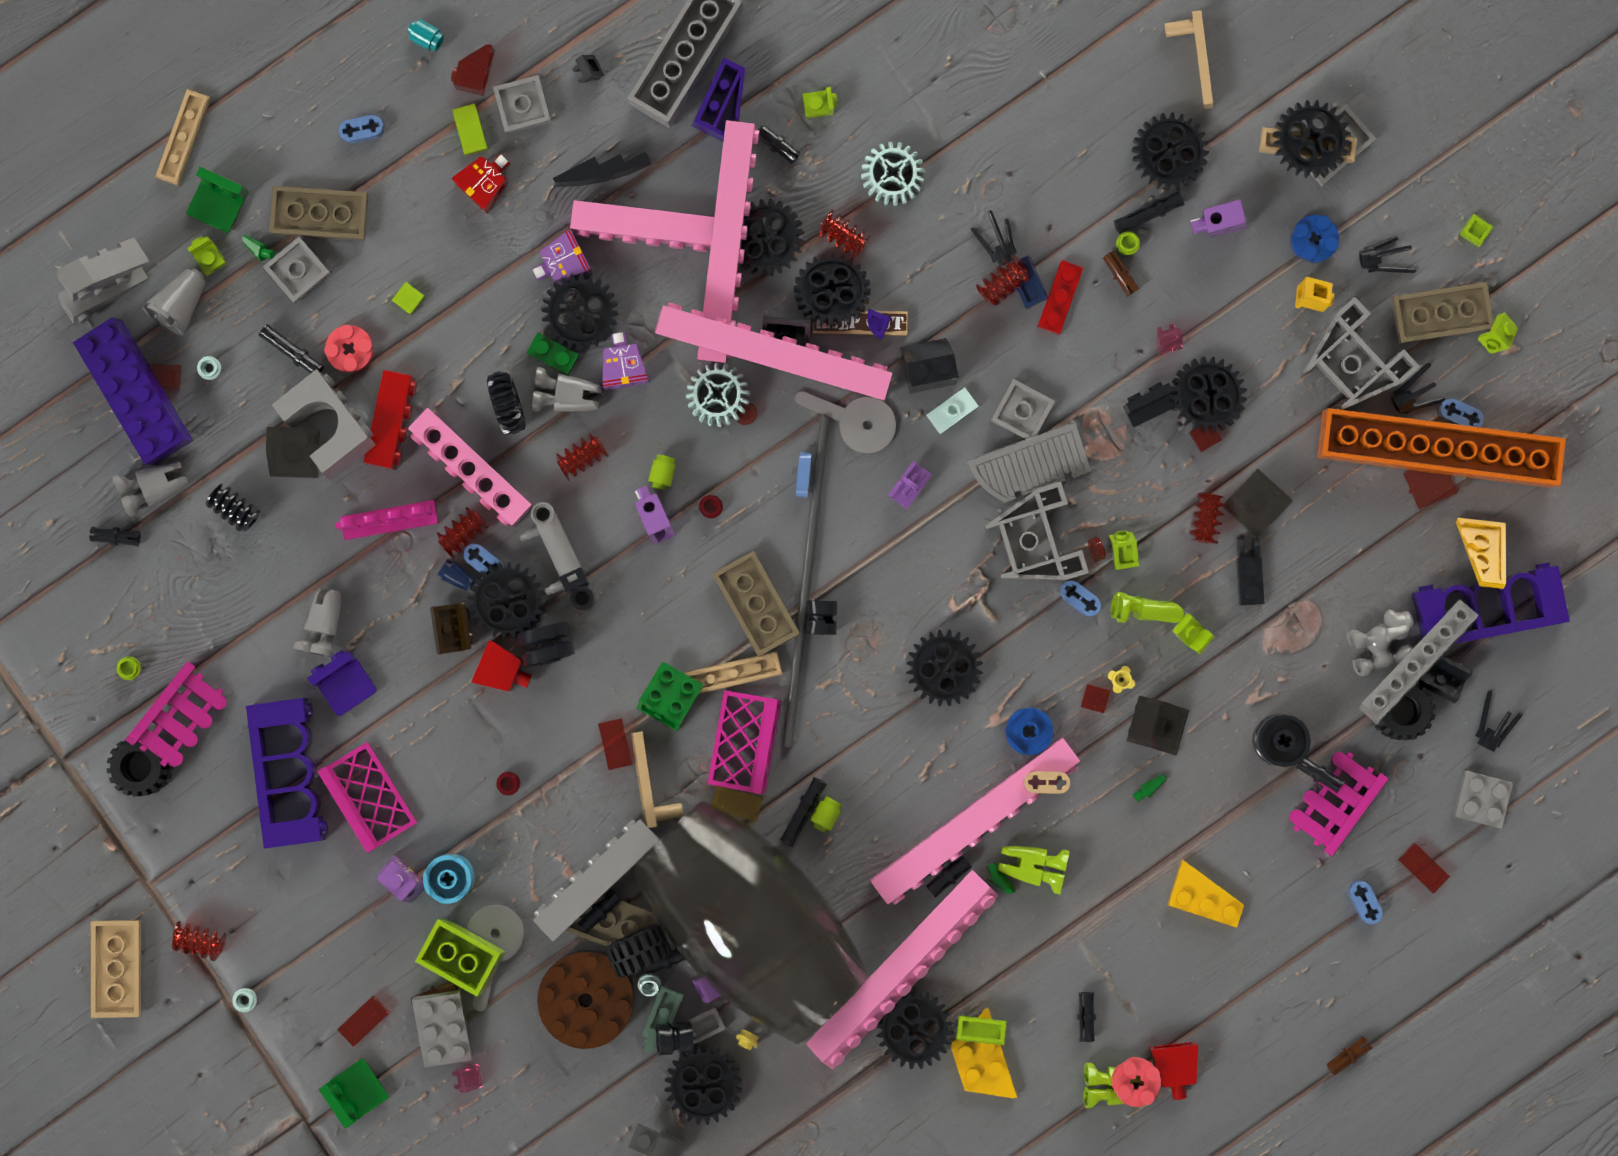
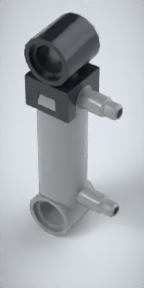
[520,502,596,611]

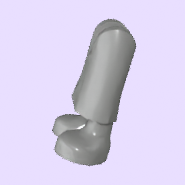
[532,367,601,412]
[113,461,188,517]
[293,588,342,657]

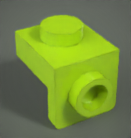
[1478,313,1518,354]

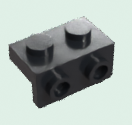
[1123,382,1175,427]
[1418,655,1473,703]

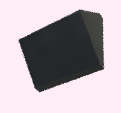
[762,316,811,347]

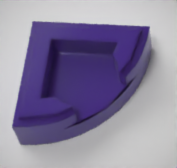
[867,309,891,340]

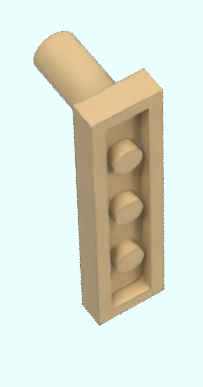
[1164,10,1213,109]
[631,732,683,828]

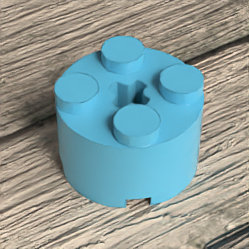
[423,854,475,904]

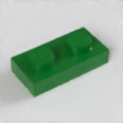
[526,332,580,376]

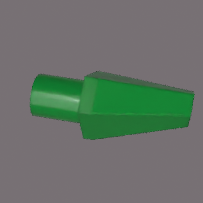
[242,235,275,261]
[1133,774,1167,802]
[986,862,1016,894]

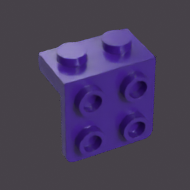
[307,650,377,716]

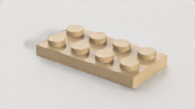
[91,920,141,1018]

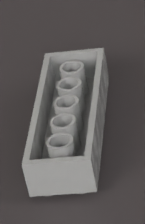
[628,0,743,129]
[533,819,660,942]

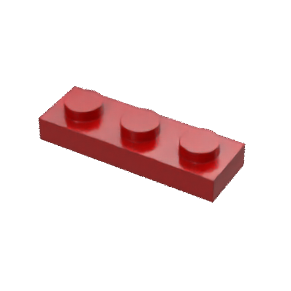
[1037,260,1084,335]

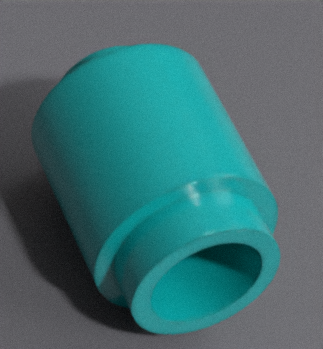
[407,19,445,52]

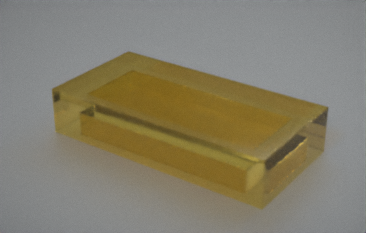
[710,785,763,822]

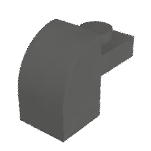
[628,1123,683,1156]

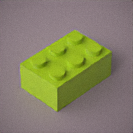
[415,917,506,997]

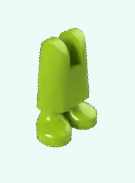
[1110,592,1184,623]
[998,846,1070,895]
[1083,1063,1142,1108]

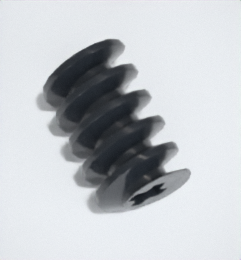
[206,483,261,532]

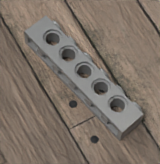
[1359,600,1479,725]

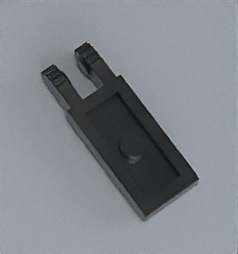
[1236,538,1265,606]

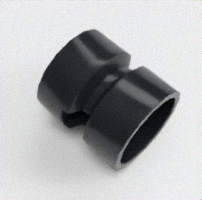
[806,600,837,635]
[656,1021,694,1056]

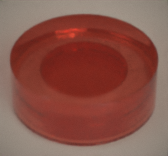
[736,403,757,425]
[1087,537,1106,562]

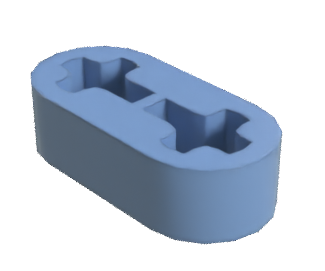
[339,115,385,143]
[1438,399,1484,427]
[796,452,812,498]
[464,544,504,574]
[1060,581,1101,617]
[1348,880,1383,924]

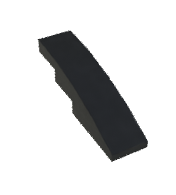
[553,152,651,187]

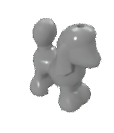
[1347,609,1414,677]

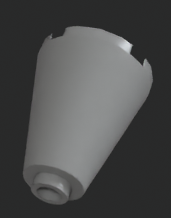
[143,268,206,335]

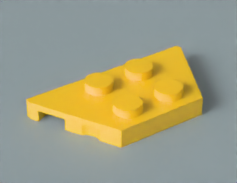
[950,1008,1017,1098]

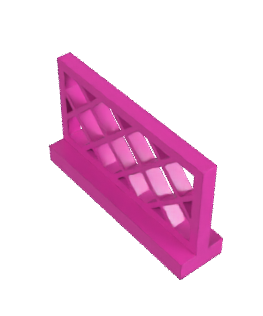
[707,690,782,794]
[317,742,417,854]

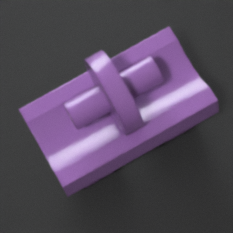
[888,461,932,509]

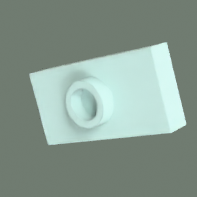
[926,387,979,434]

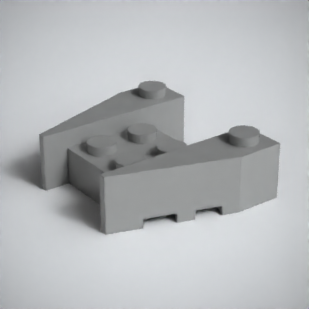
[57,237,149,324]
[1302,297,1420,410]
[985,481,1089,581]

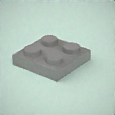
[493,75,551,134]
[263,237,331,304]
[991,379,1055,440]
[1453,770,1513,829]

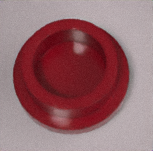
[699,495,723,519]
[496,772,521,796]

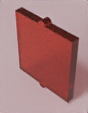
[1403,470,1457,509]

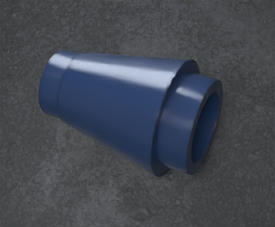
[437,559,474,591]

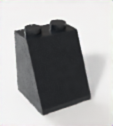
[900,338,959,394]

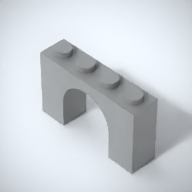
[272,369,376,480]

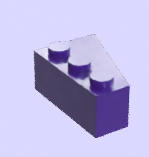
[691,58,745,142]

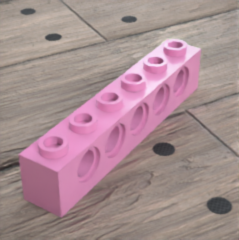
[408,408,533,527]

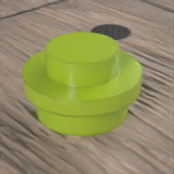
[1116,231,1140,255]
[117,657,141,680]

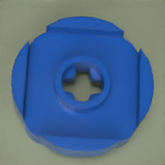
[1290,215,1339,263]
[1005,708,1053,755]

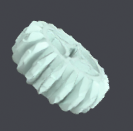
[861,142,925,206]
[686,363,750,427]

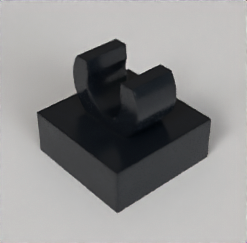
[572,55,605,83]

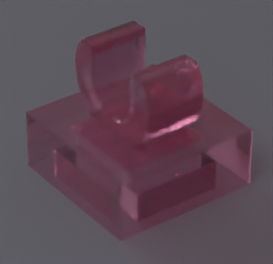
[1157,324,1183,355]
[452,1063,483,1093]

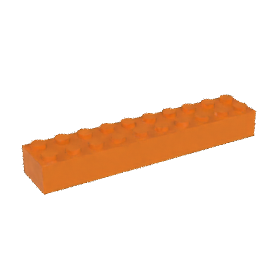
[1317,408,1566,488]

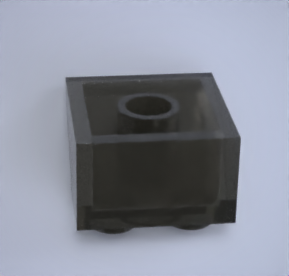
[266,427,320,478]
[1221,468,1293,537]
[1127,695,1189,756]

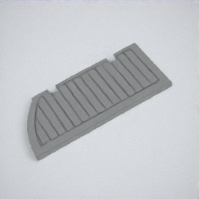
[966,422,1091,504]

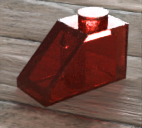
[451,44,495,96]

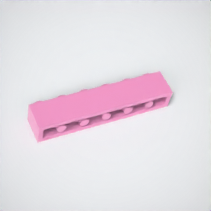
[570,200,714,252]

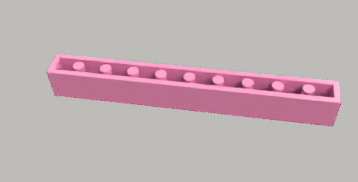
[697,120,759,363]
[654,302,892,400]
[870,738,1080,905]
[806,870,999,1070]

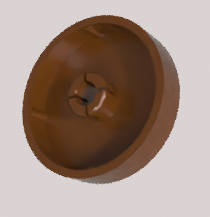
[537,950,635,1049]

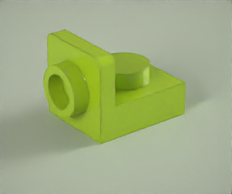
[802,87,838,119]
[187,236,227,276]
[1109,530,1139,570]
[1172,613,1214,654]

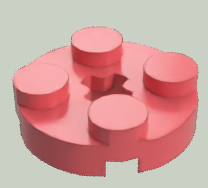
[324,325,374,373]
[1111,1057,1161,1107]

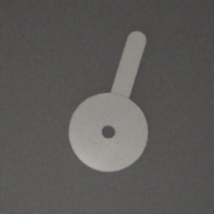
[795,391,896,454]
[467,905,524,1011]

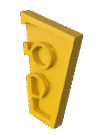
[1456,518,1506,589]
[1167,860,1244,928]

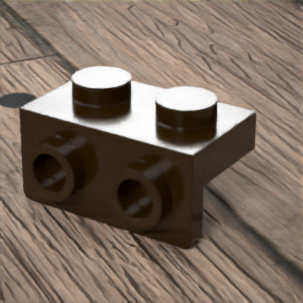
[430,602,473,655]

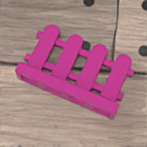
[335,500,439,540]
[125,661,227,767]
[1289,752,1388,857]

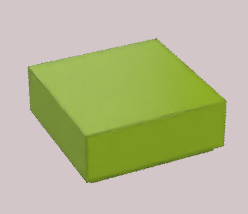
[1459,214,1493,248]
[392,282,425,315]

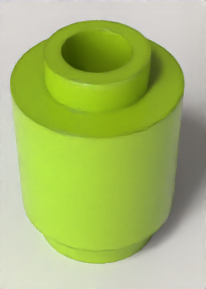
[648,454,676,491]
[811,796,842,833]

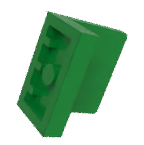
[186,167,249,233]
[636,662,703,732]
[318,1058,389,1129]

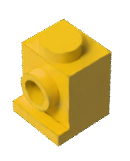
[1295,277,1334,312]

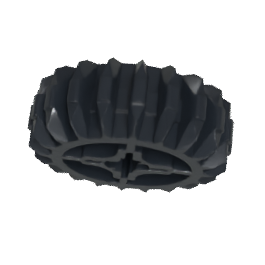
[487,370,526,435]

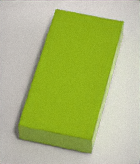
[452,104,488,156]
[956,1016,1007,1046]

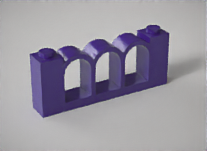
[1412,562,1570,644]
[246,698,328,849]

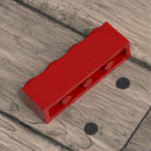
[363,370,417,470]

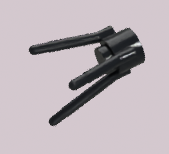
[971,210,1017,266]
[1359,236,1416,273]
[1391,362,1445,415]
[1475,690,1523,752]

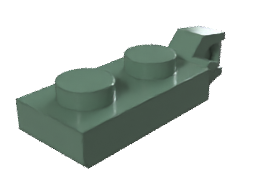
[641,984,684,1053]

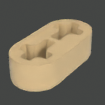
[1024,771,1070,794]

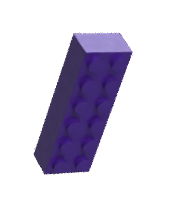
[73,317,194,465]

